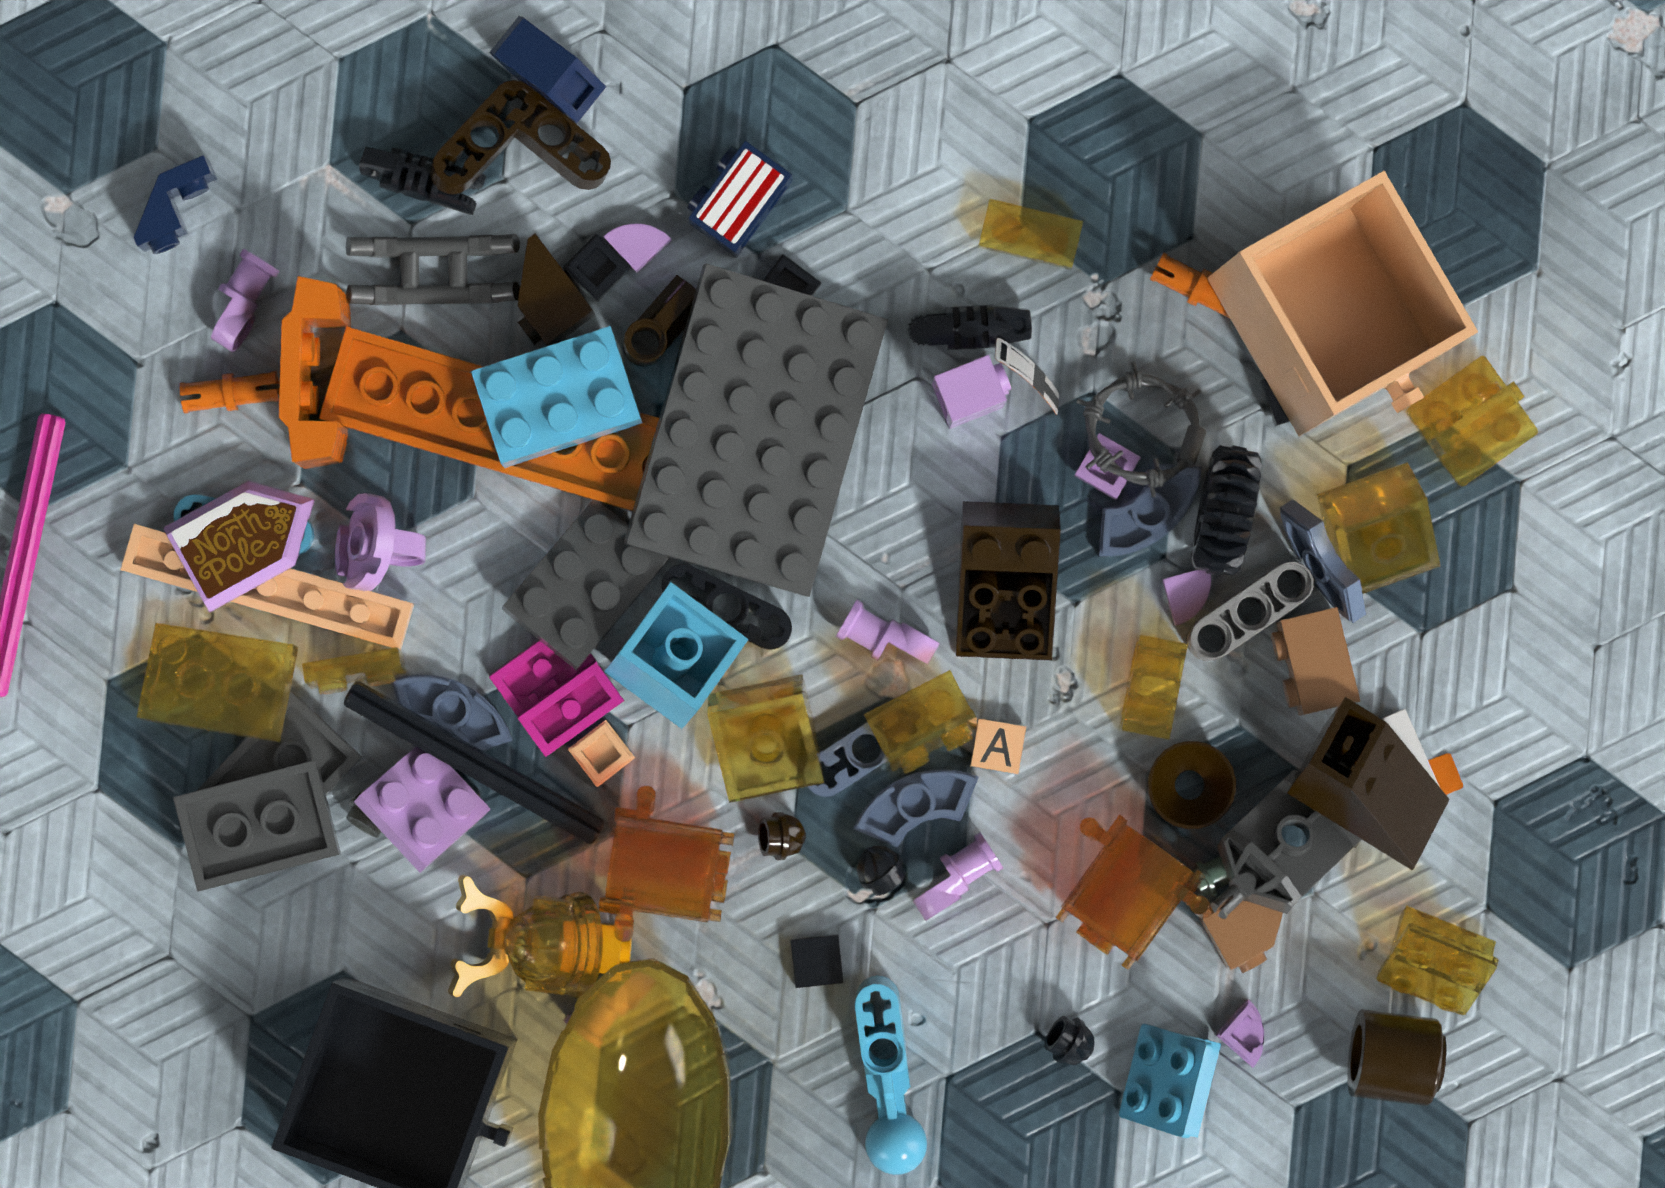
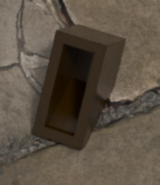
[517,233,595,346]

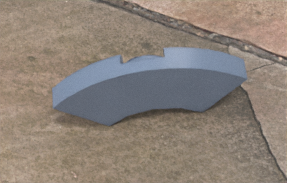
[1098,463,1202,557]
[1280,499,1366,623]
[391,675,513,751]
[853,769,979,847]

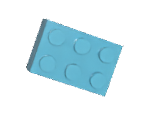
[471,326,643,468]

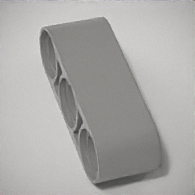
[1187,562,1314,661]

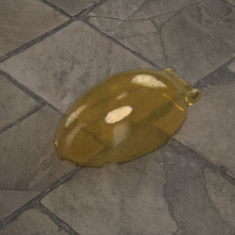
[538,958,734,1188]

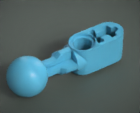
[855,975,927,1175]

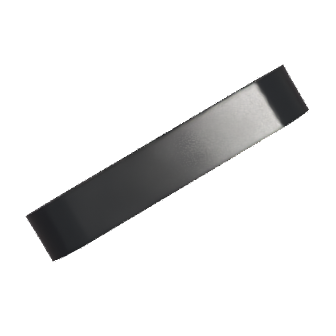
[661,564,792,650]

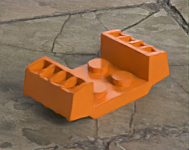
[279,276,351,469]

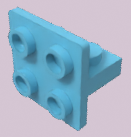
[1119,1024,1221,1138]

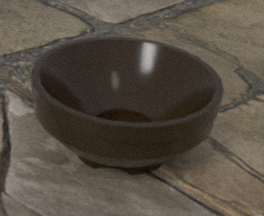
[1148,741,1236,829]

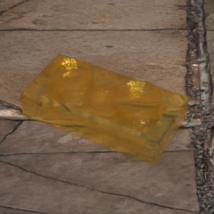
[978,199,1083,270]
[302,647,406,694]

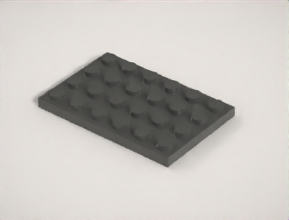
[624,263,888,597]

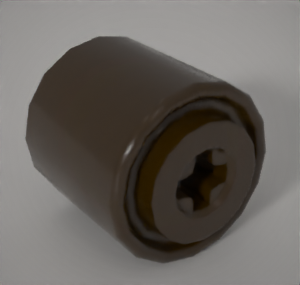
[1347,1009,1447,1106]

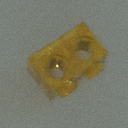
[1118,635,1188,740]

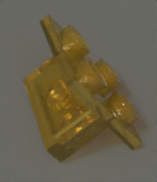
[1406,356,1538,487]
[864,670,977,774]
[1376,905,1499,1015]

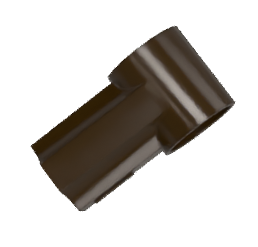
[623,275,696,367]

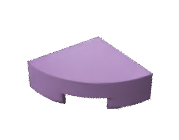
[603,224,672,273]
[1162,569,1211,626]
[1215,999,1264,1068]

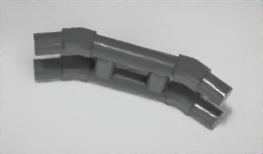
[345,234,520,306]

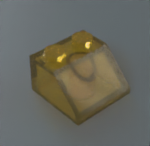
[1317,462,1441,594]
[707,674,824,803]

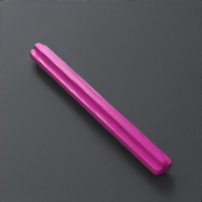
[0,413,65,697]

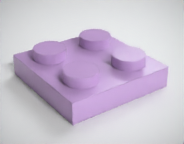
[354,747,491,873]

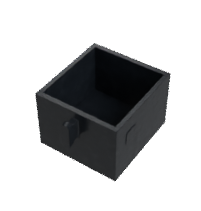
[271,976,518,1188]

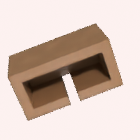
[1271,607,1360,715]

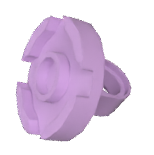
[335,493,426,591]

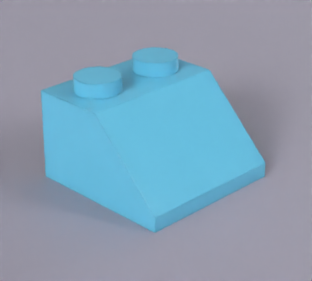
[604,582,749,729]

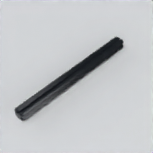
[344,681,604,844]

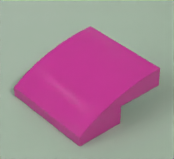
[489,640,624,757]

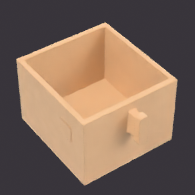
[1207,171,1478,436]

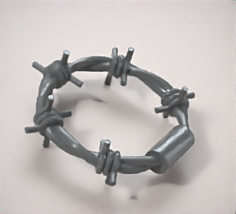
[1076,362,1206,497]

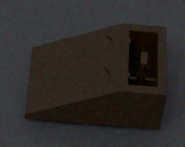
[956,501,1061,661]
[1287,697,1450,870]

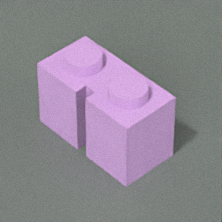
[932,355,1011,429]

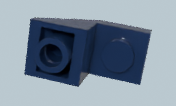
[489,16,607,123]
[133,155,217,255]

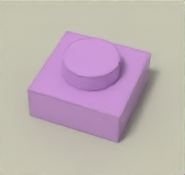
[1074,433,1141,500]

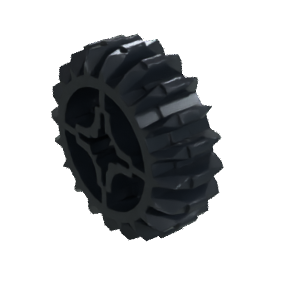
[1191,445,1262,576]

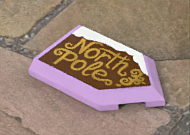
[163,481,315,612]

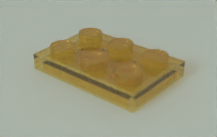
[137,623,298,742]

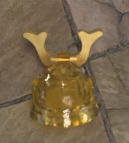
[448,875,603,999]

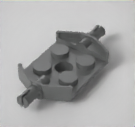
[1210,770,1362,919]

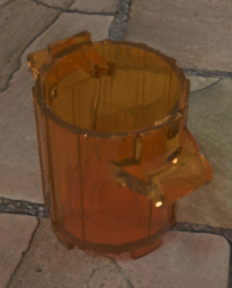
[599,786,735,942]
[1055,814,1213,970]

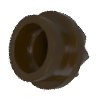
[758,812,806,860]

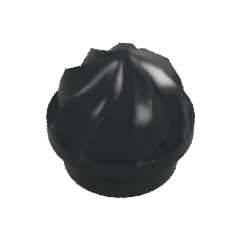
[857,846,906,896]
[1044,1016,1094,1065]

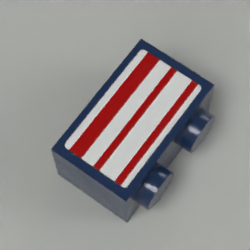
[687,141,793,258]

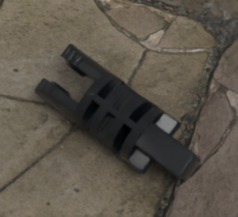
[359,147,486,215]
[907,304,1032,350]

